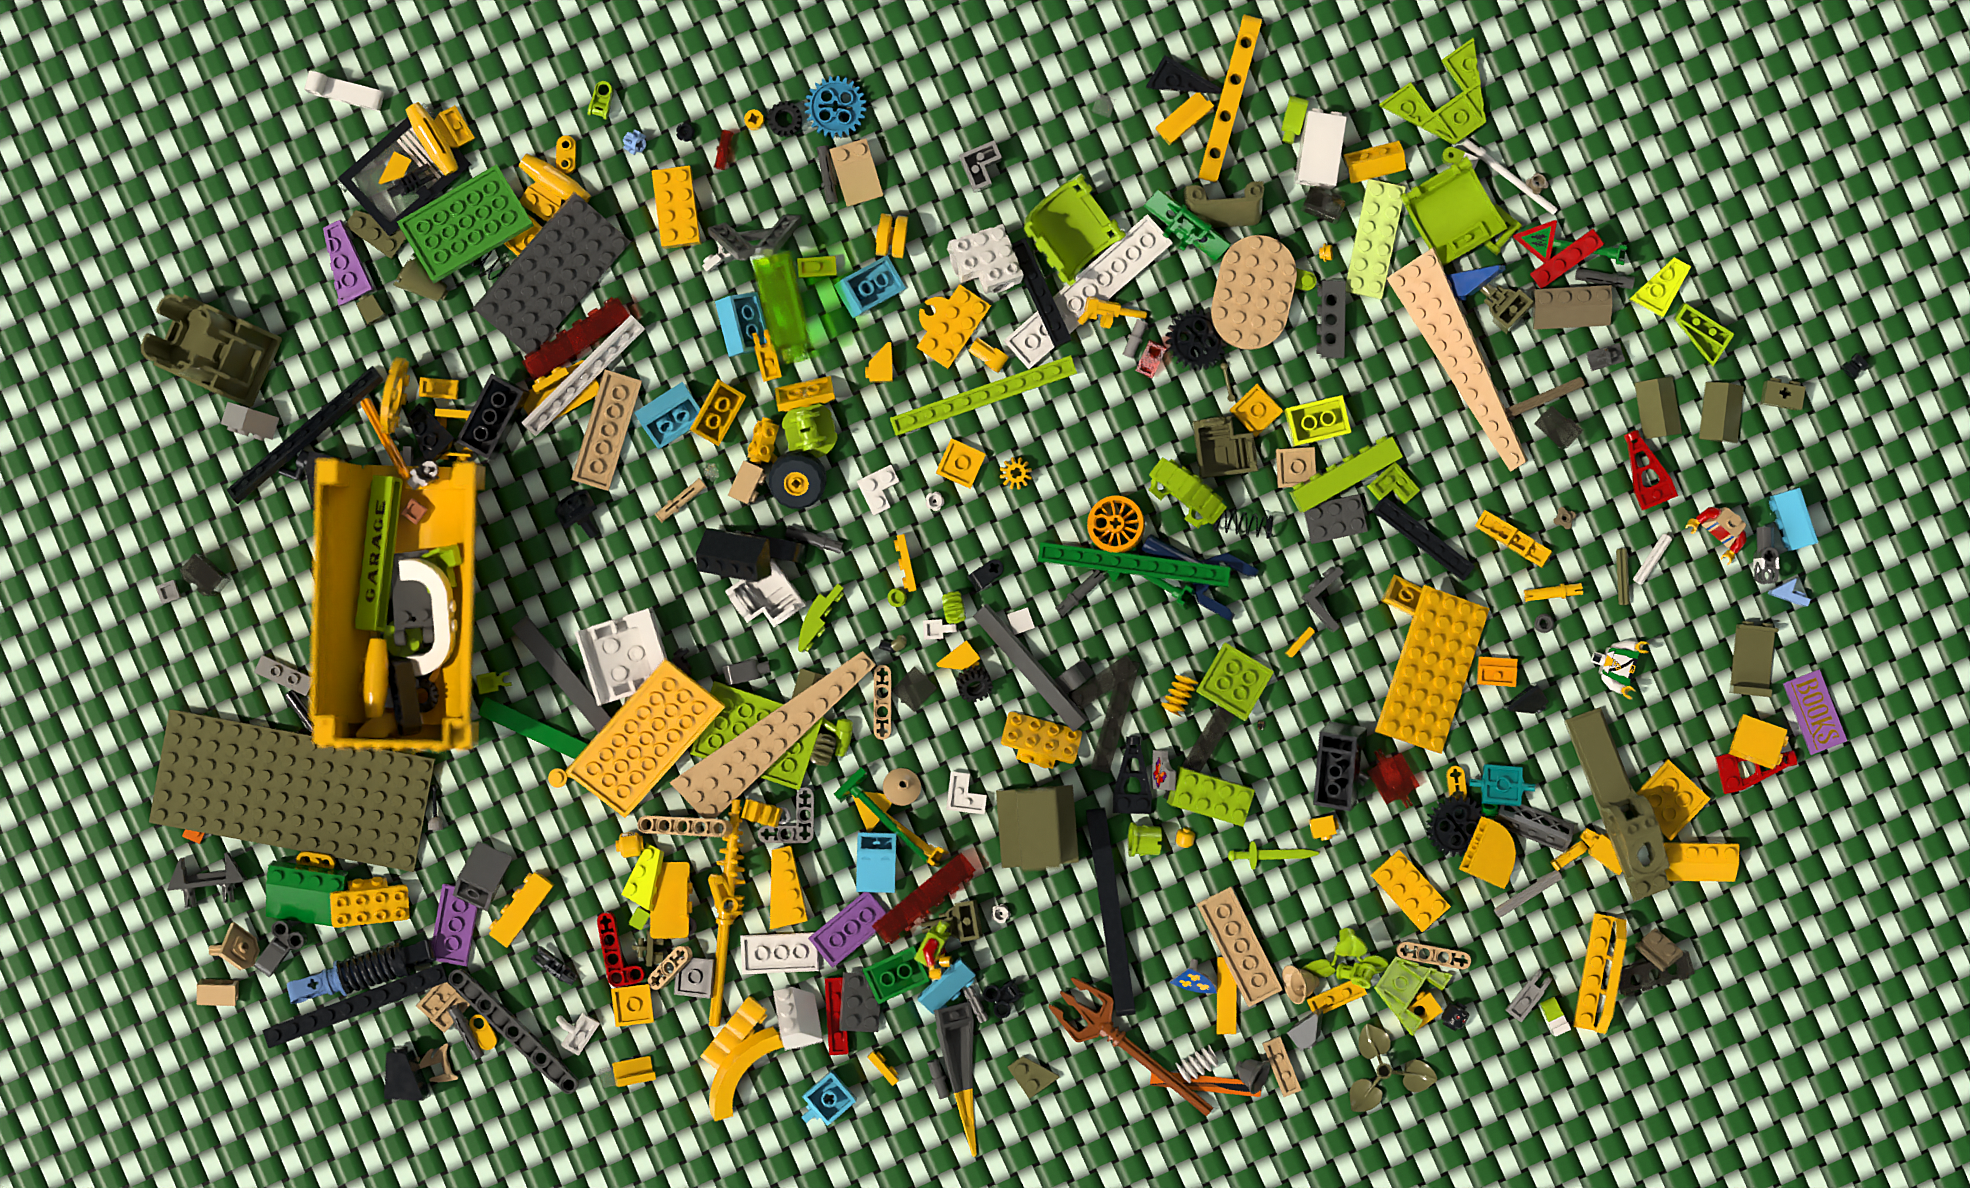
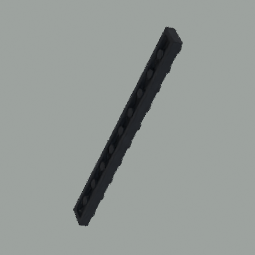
[227,366,384,504]
[262,963,449,1048]

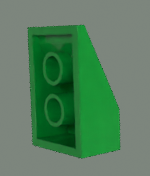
[862,943,932,1004]

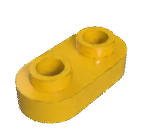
[556,135,576,175]
[296,851,336,869]

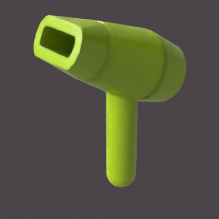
[821,718,853,757]

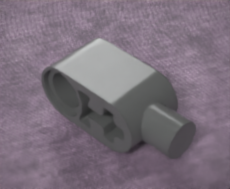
[723,659,771,686]

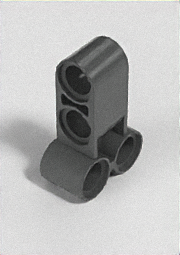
[254,919,308,978]

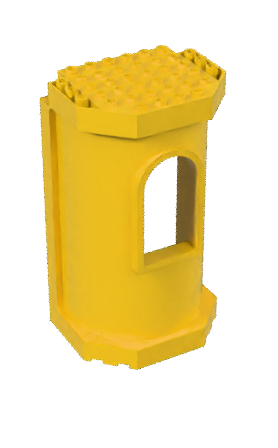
[310,459,485,751]

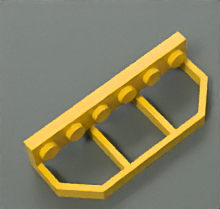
[1573,913,1627,1034]

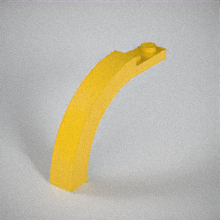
[709,1026,784,1121]

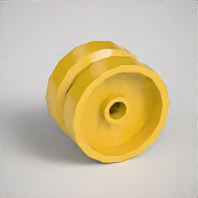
[876,213,908,259]

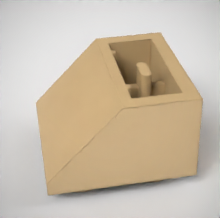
[728,460,767,505]

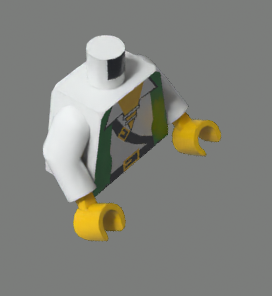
[1591,640,1650,700]

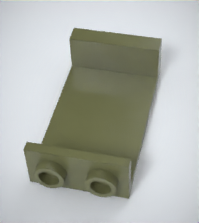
[1729,621,1779,697]

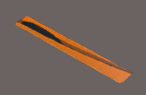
[1150,1072,1261,1097]

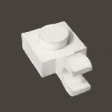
[702,245,732,273]
[923,619,957,640]

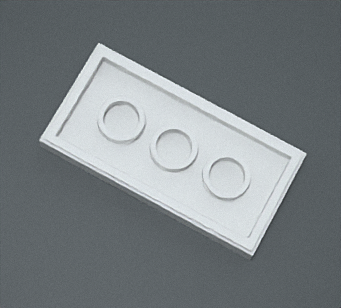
[740,932,819,974]

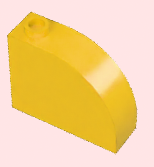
[1459,816,1516,889]

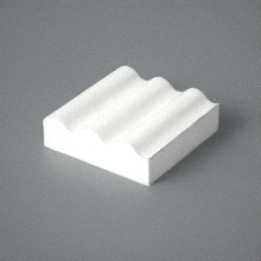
[1007,607,1035,635]

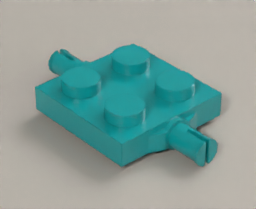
[1469,764,1536,806]

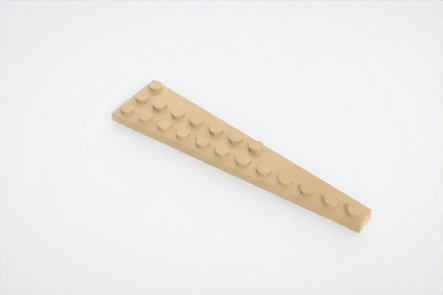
[1386,247,1528,472]
[669,651,876,819]

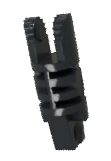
[387,163,436,198]
[531,946,578,986]

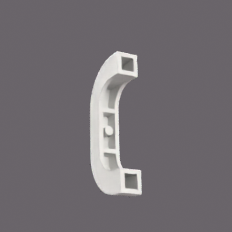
[399,558,458,676]

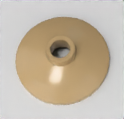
[883,768,921,806]

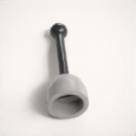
[428,784,443,830]

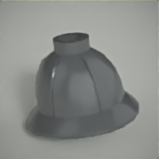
[1235,1059,1270,1094]

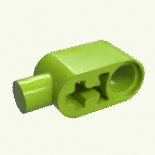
[1281,95,1309,144]

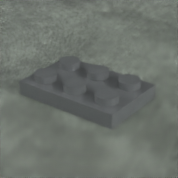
[1304,494,1368,544]
[839,972,880,1032]

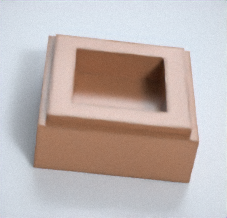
[401,498,428,525]

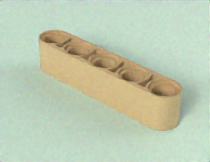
[637,816,733,837]

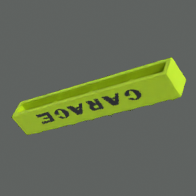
[355,475,403,632]

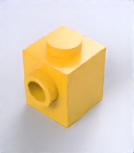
[1309,814,1339,840]

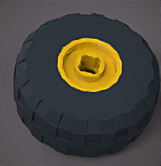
[768,450,827,509]

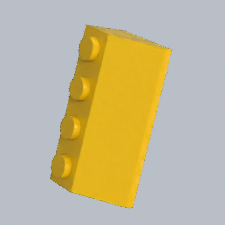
[1663,842,1739,882]

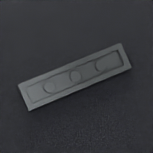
[1494,804,1575,852]

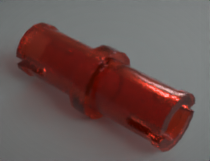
[714,130,734,170]

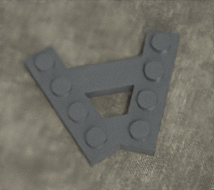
[708,215,802,260]

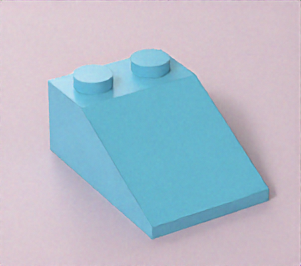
[834,255,906,318]

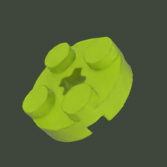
[383,621,423,657]

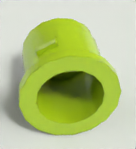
[1127,822,1162,857]

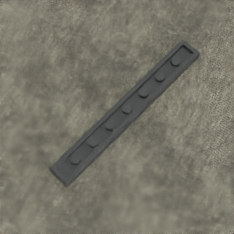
[973,604,1088,732]

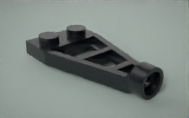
[1113,736,1152,814]

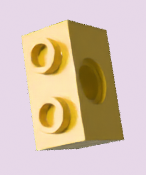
[1407,991,1443,1030]

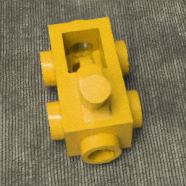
[747,417,779,465]

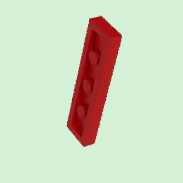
[1530,228,1604,289]
[824,977,849,1056]

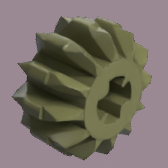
[810,733,836,766]

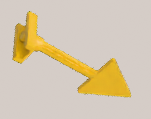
[852,792,949,867]

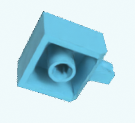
[801,1070,857,1126]

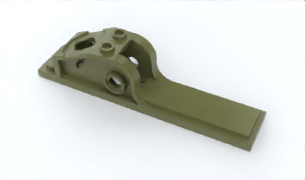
[1564,707,1671,901]

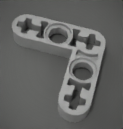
[758,787,814,843]

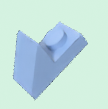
[1768,578,1810,607]

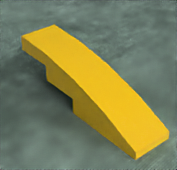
[1475,510,1553,569]

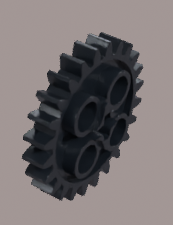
[1165,309,1227,371]
[1425,795,1486,857]

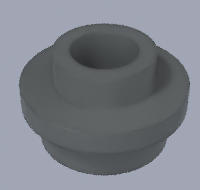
[1534,614,1554,633]

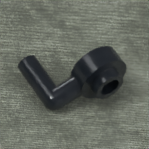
[278,450,309,481]

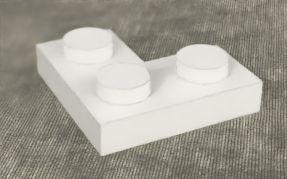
[857,465,899,516]
[946,771,987,814]

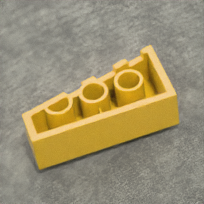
[770,845,809,930]

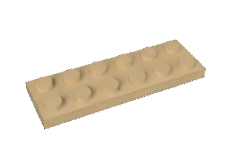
[571,370,642,491]
[1196,887,1283,1007]

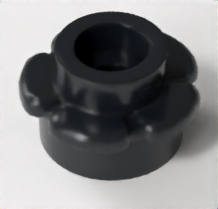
[676,123,695,142]

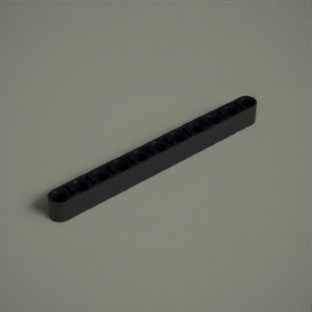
[1086,807,1136,1017]

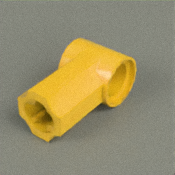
[968,337,1009,373]

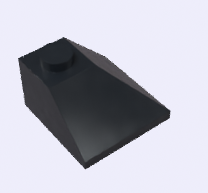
[1502,684,1549,714]

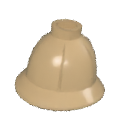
[1282,965,1319,1004]

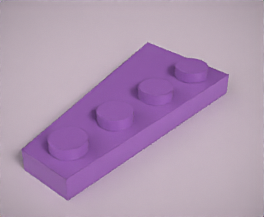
[323,220,374,306]

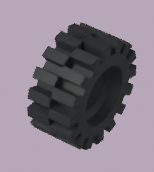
[767,101,803,137]
[956,666,993,703]
[415,678,439,713]

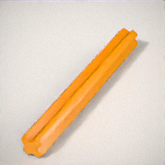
[360,398,411,480]

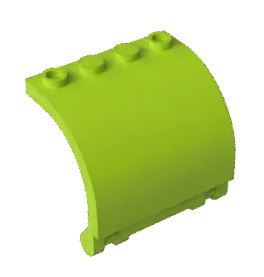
[1400,156,1507,266]
[1024,173,1126,286]

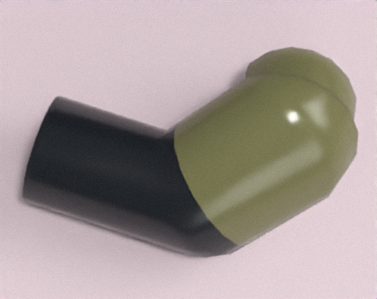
[879,635,907,653]

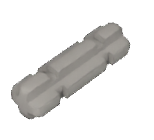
[964,986,988,1023]

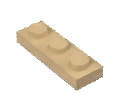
[1262,1036,1301,1097]

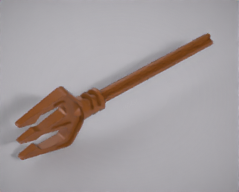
[1048,977,1214,1116]

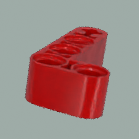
[597,912,645,987]

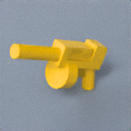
[1077,296,1147,329]

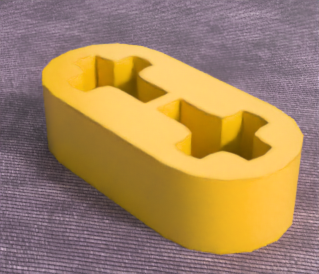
[1446,766,1467,800]

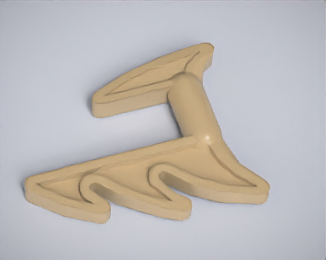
[417,1043,459,1082]

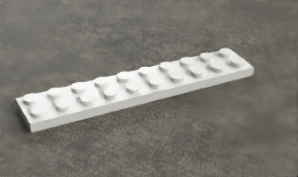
[1004,214,1173,370]

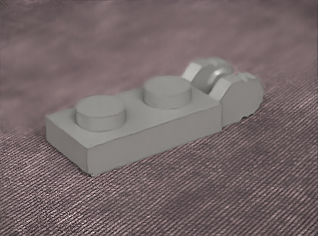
[1505,969,1552,1022]

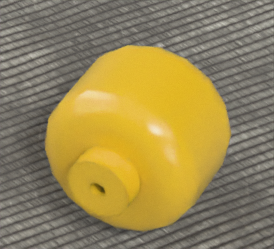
[1175,827,1195,848]

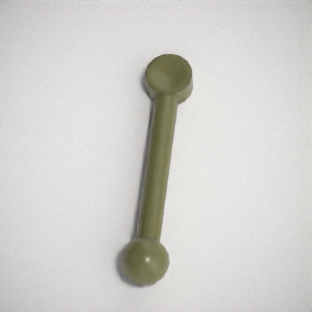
[1220,362,1235,402]

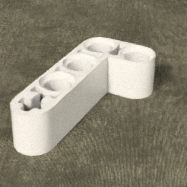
[304,71,385,111]

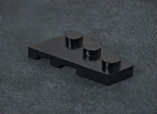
[406,403,457,462]

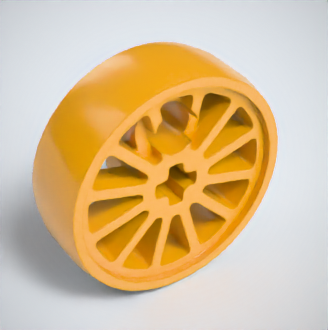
[1087,495,1145,553]

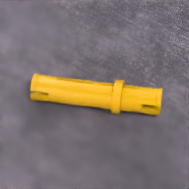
[1524,583,1583,602]

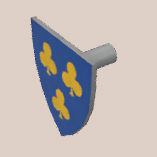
[1170,959,1217,993]

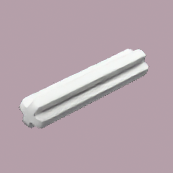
[1633,534,1672,585]

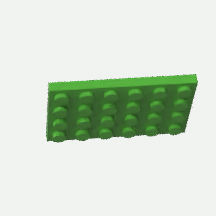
[397,164,534,284]

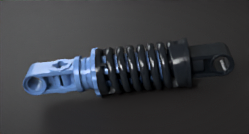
[286,940,437,1004]

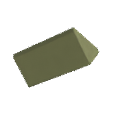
[1634,377,1682,440]
[1699,382,1744,444]

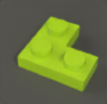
[1367,462,1420,504]

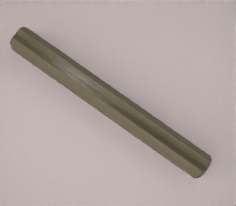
[1505,377,1585,419]

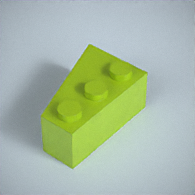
[1673,302,1734,366]

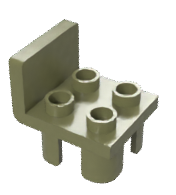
[141,294,282,407]

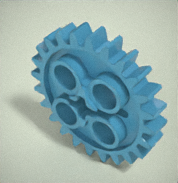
[804,76,867,139]

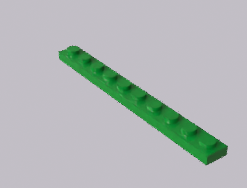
[1038,542,1231,587]

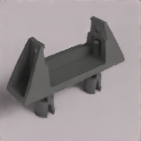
[167,852,248,908]

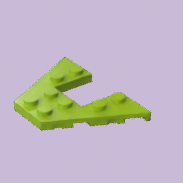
[1379,38,1486,145]

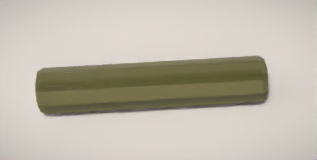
[1616,548,1630,605]

